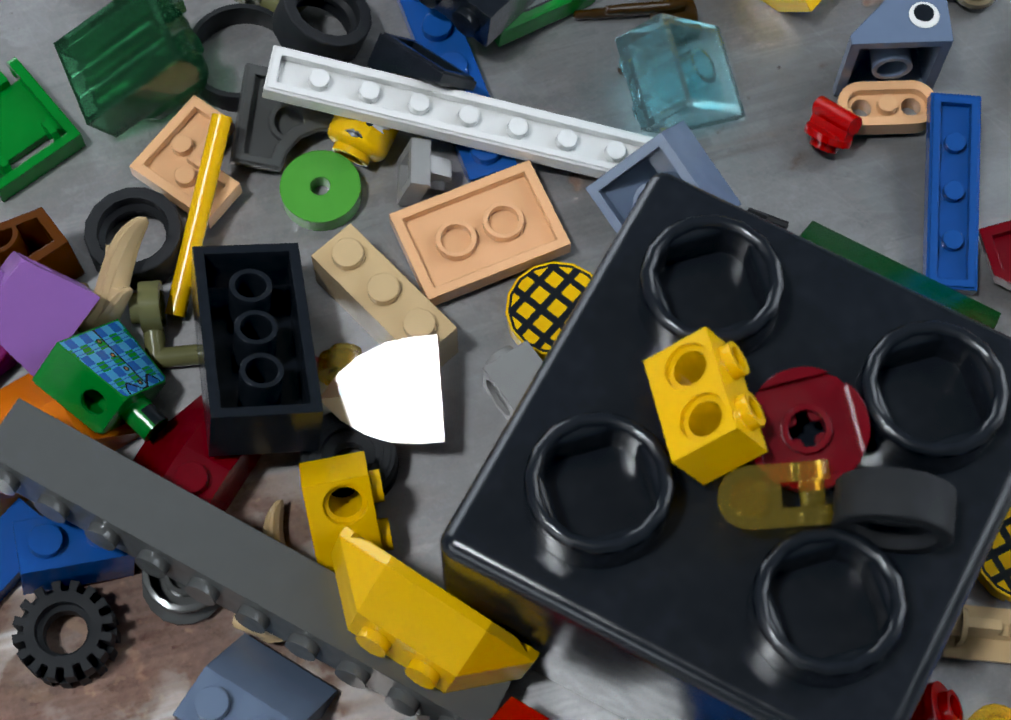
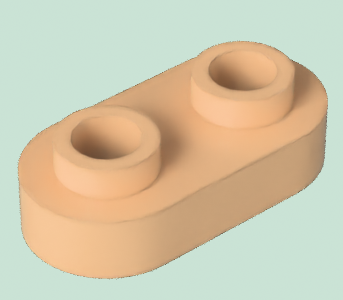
[837,80,934,135]

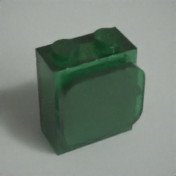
[53,0,209,138]

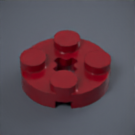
[751,367,870,493]

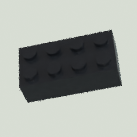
[191,243,323,457]

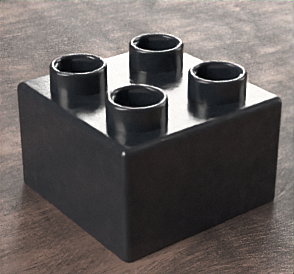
[440,172,1011,720]

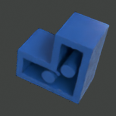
[13,516,135,595]

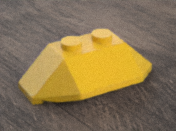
[331,526,540,693]

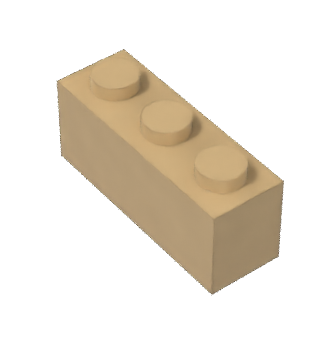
[311,223,458,367]

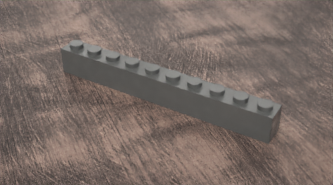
[0,398,511,720]

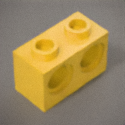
[643,326,768,485]
[299,451,394,573]

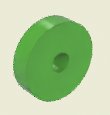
[280,150,362,231]

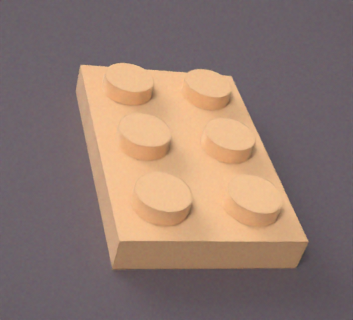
[389,160,571,306]

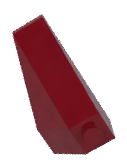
[132,356,321,512]

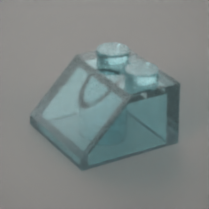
[615,13,746,133]

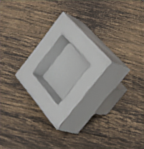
[397,137,452,206]

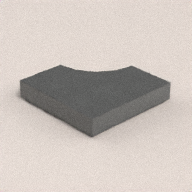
[229,63,334,173]

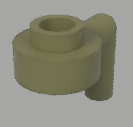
[128,280,199,369]

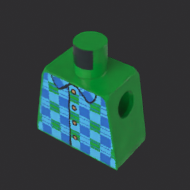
[32,319,168,442]

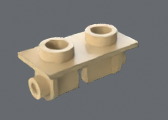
[942,605,1011,664]

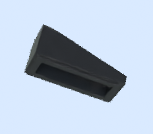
[367,32,477,91]

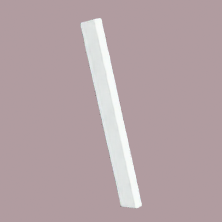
[262,45,654,178]

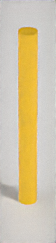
[165,113,232,318]

